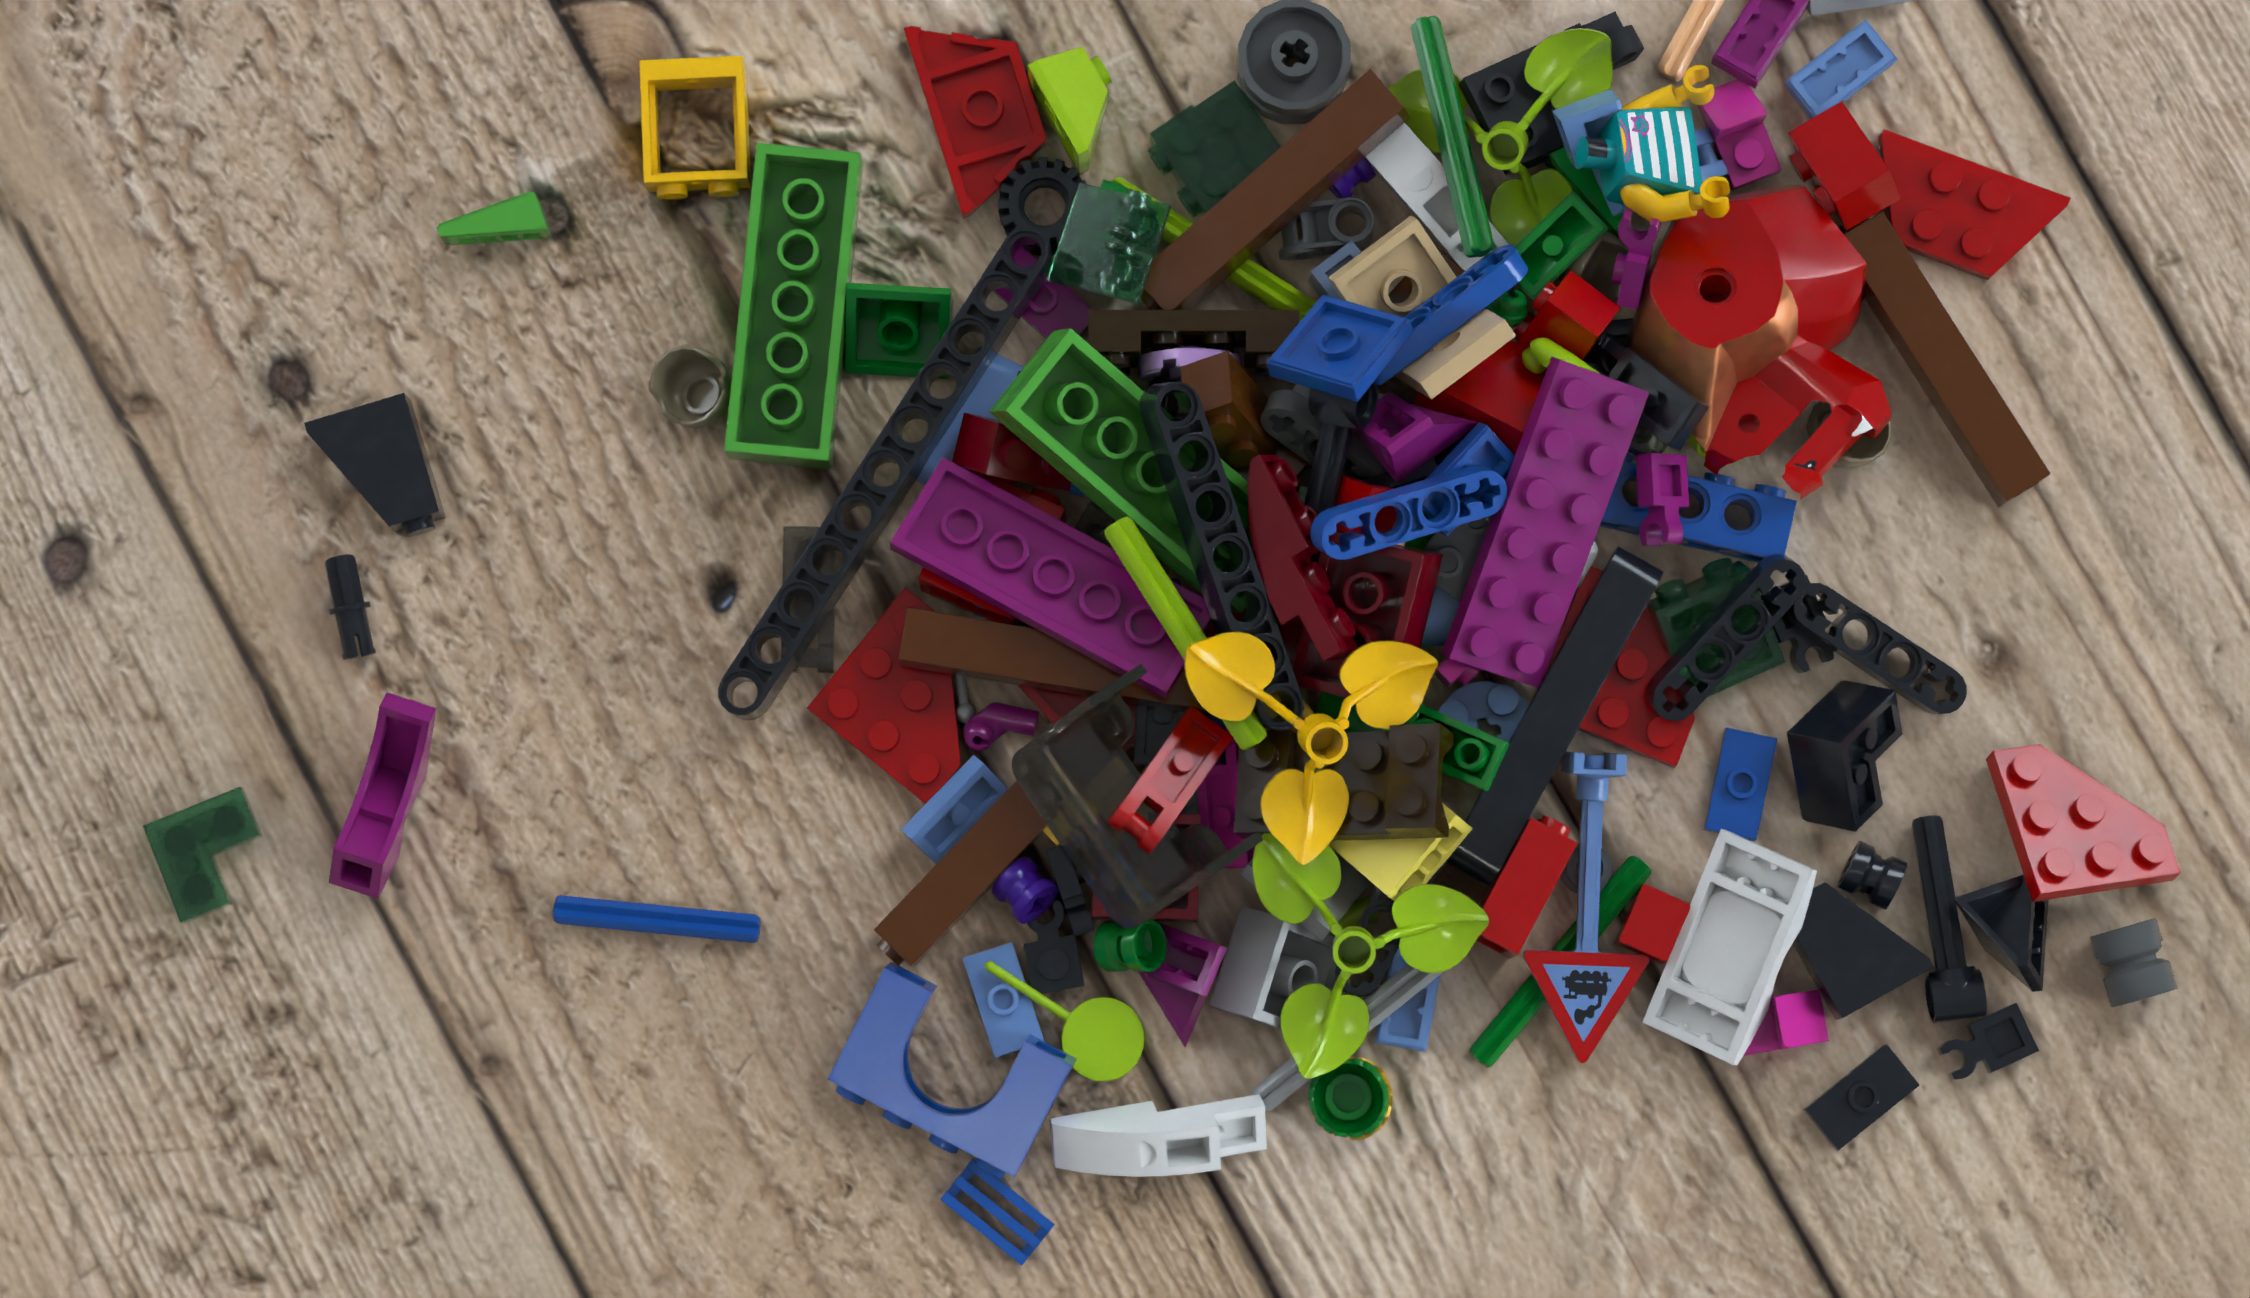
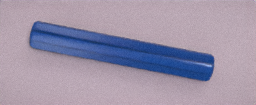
[553,895,761,943]

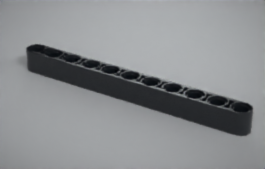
[718,228,1053,720]

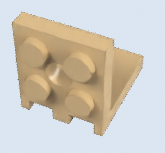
[1328,216,1516,399]

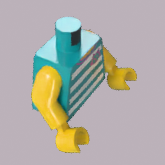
[1575,65,1730,222]

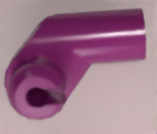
[963,702,1039,751]

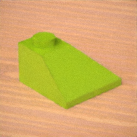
[1027,46,1112,175]

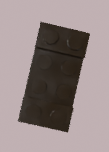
[1088,310,1299,377]
[1234,723,1454,843]

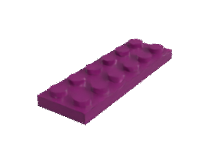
[1441,357,1649,688]
[890,457,1212,699]

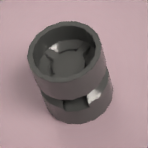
[2090,918,2178,1008]

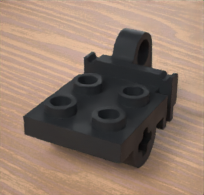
[1458,12,1644,175]

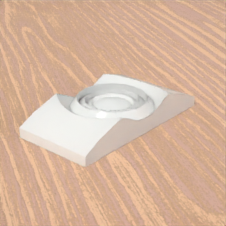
[1643,829,1817,1065]

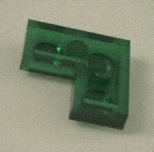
[143,787,262,924]

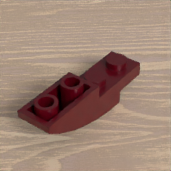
[1248,455,1358,661]

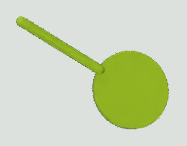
[984,961,1144,1081]

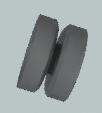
[1237,0,1351,124]

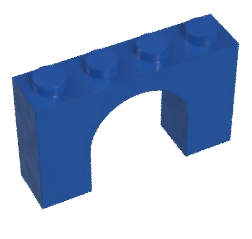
[828,962,1077,1178]

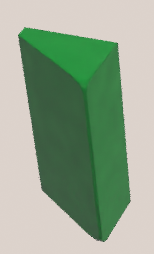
[1515,191,1609,301]

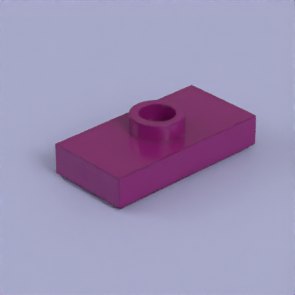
[1711,0,1809,89]
[992,247,1093,339]

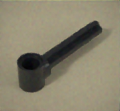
[1304,382,1378,563]
[1912,815,1987,1023]

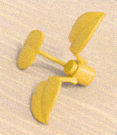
[1184,632,1438,865]

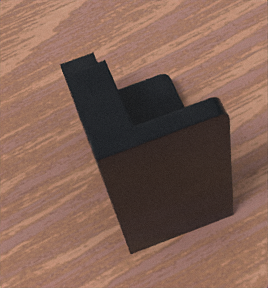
[1787,680,1903,832]

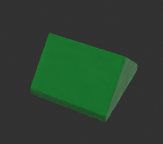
[845,283,954,379]

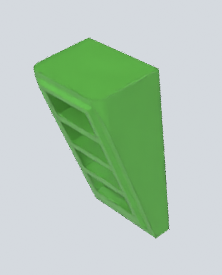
[436,191,552,245]

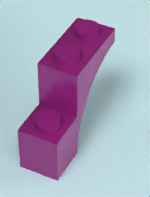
[329,692,437,899]

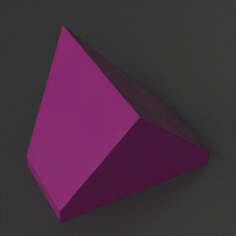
[1352,391,1479,483]
[1138,922,1227,1047]

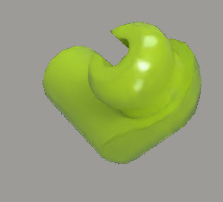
[1522,338,1600,374]

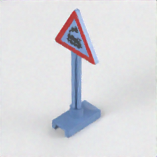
[1523,751,1650,1063]

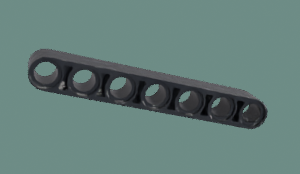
[1139,381,1304,731]
[1445,546,1664,887]

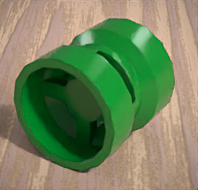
[1093,920,1167,972]

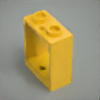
[639,56,751,200]

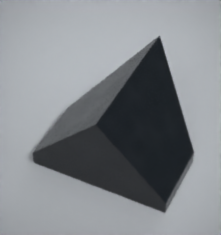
[1953,875,2049,992]

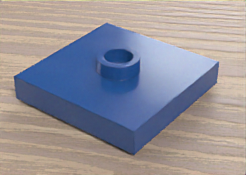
[1266,294,1413,402]

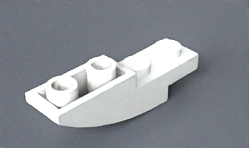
[1365,123,1509,271]
[1050,1094,1267,1177]

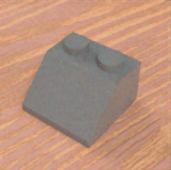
[1209,906,1337,1031]

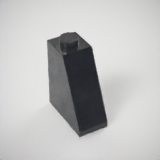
[304,393,446,537]
[1793,882,1934,1020]

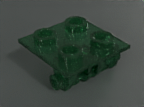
[1047,183,1172,304]

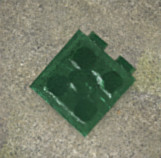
[1147,80,1281,218]
[1646,558,1786,697]

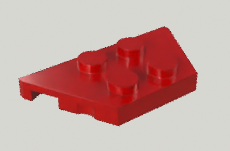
[904,26,1047,218]
[1878,129,2071,280]

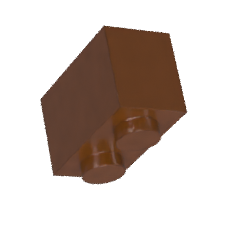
[1180,351,1277,469]

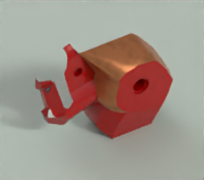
[1628,184,1892,500]

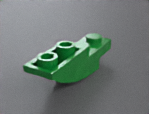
[1313,692,1510,792]

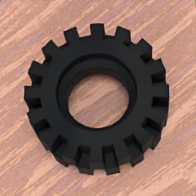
[998,157,1091,256]

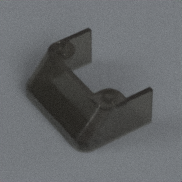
[1012,664,1264,928]

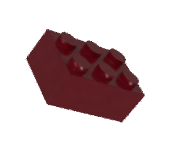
[1293,529,1443,698]

